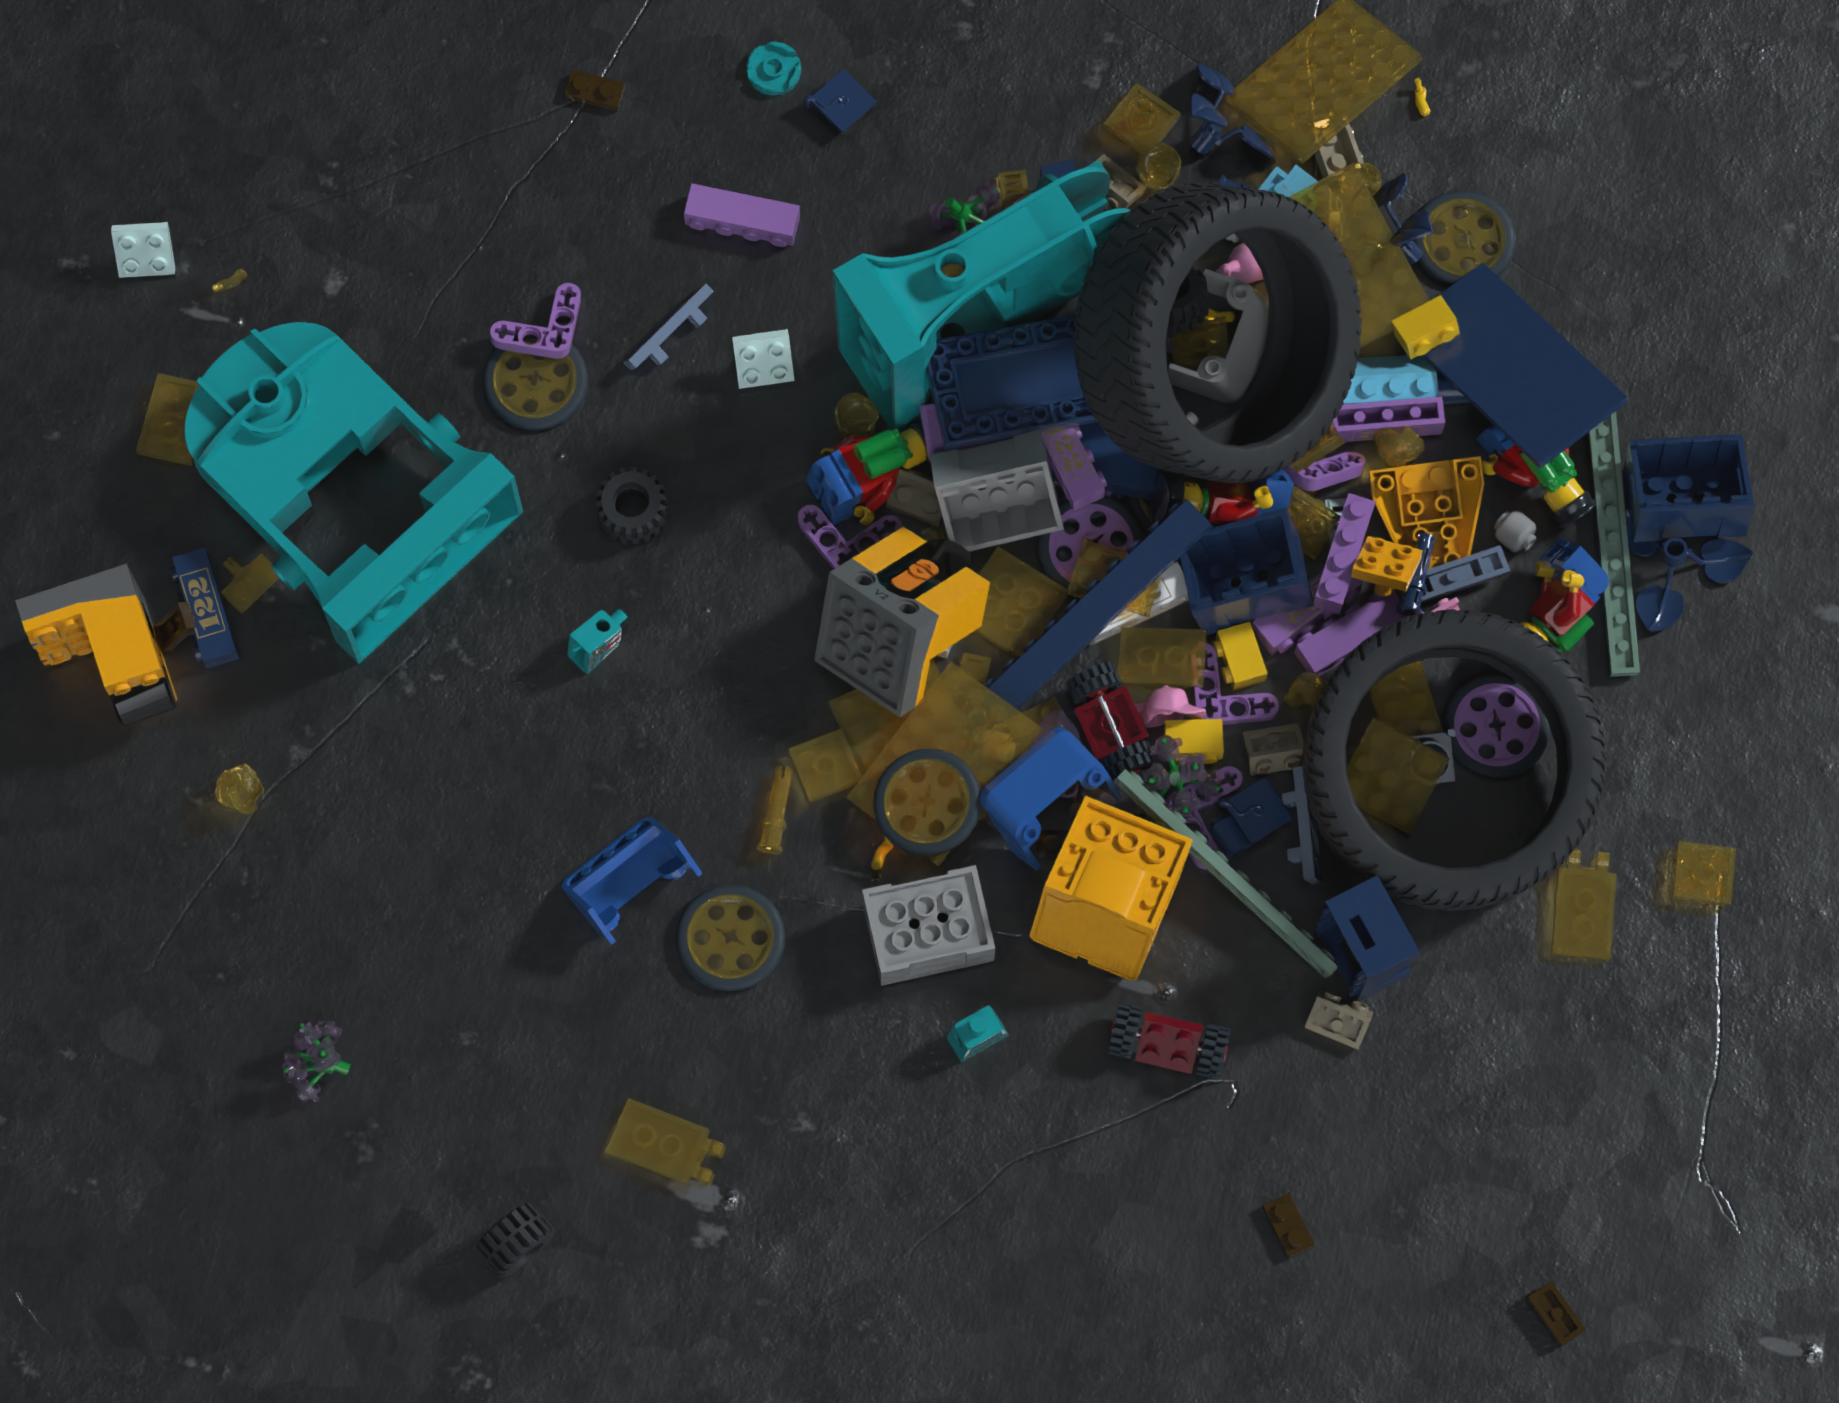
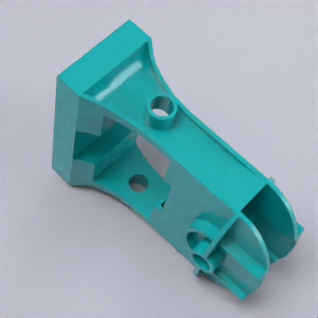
[833,160,1130,433]
[185,322,523,664]

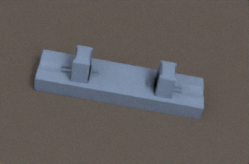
[623,284,714,371]
[1395,545,1510,603]
[1282,766,1323,885]

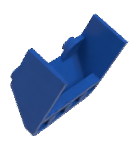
[980,727,1122,871]
[561,817,703,945]

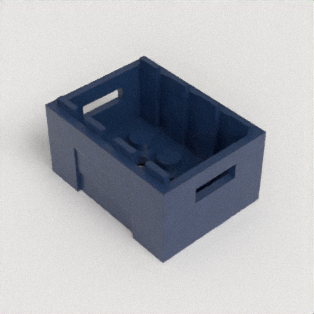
[1622,434,1754,542]
[1180,508,1314,635]
[1314,876,1420,1002]

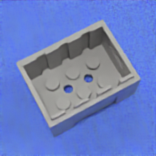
[930,429,1064,555]
[862,865,995,986]

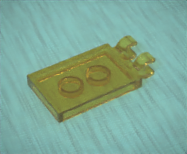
[1551,850,1617,961]
[606,1098,726,1185]

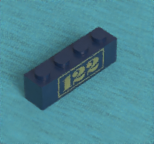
[170,547,239,669]

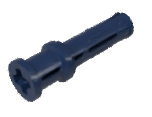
[1396,533,1436,617]

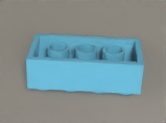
[1343,355,1439,404]

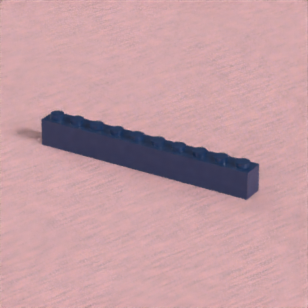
[979,499,1213,722]

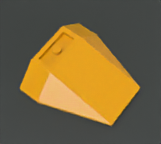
[1369,456,1484,569]

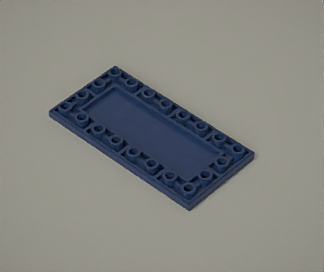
[1421,262,1628,469]
[926,315,1096,450]

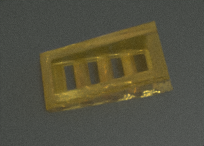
[998,169,1029,211]

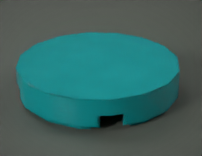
[746,41,801,96]

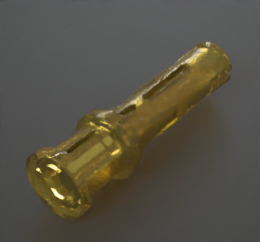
[757,766,793,854]

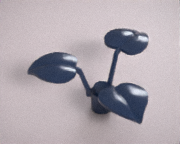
[1189,63,1276,164]
[1341,173,1434,267]
[1625,509,1753,631]

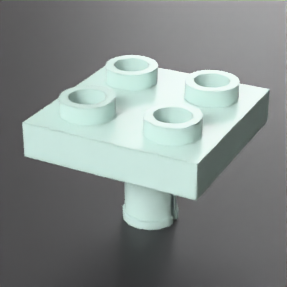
[111,222,175,278]
[732,329,794,389]

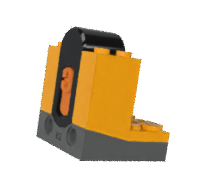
[814,526,990,717]
[15,564,177,726]

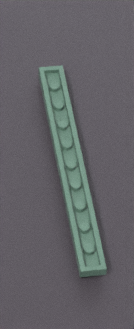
[1588,412,1640,677]
[1113,769,1338,978]

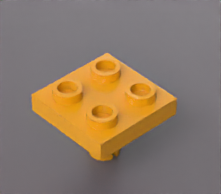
[1351,536,1423,596]

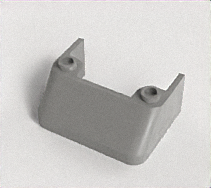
[1168,269,1270,406]

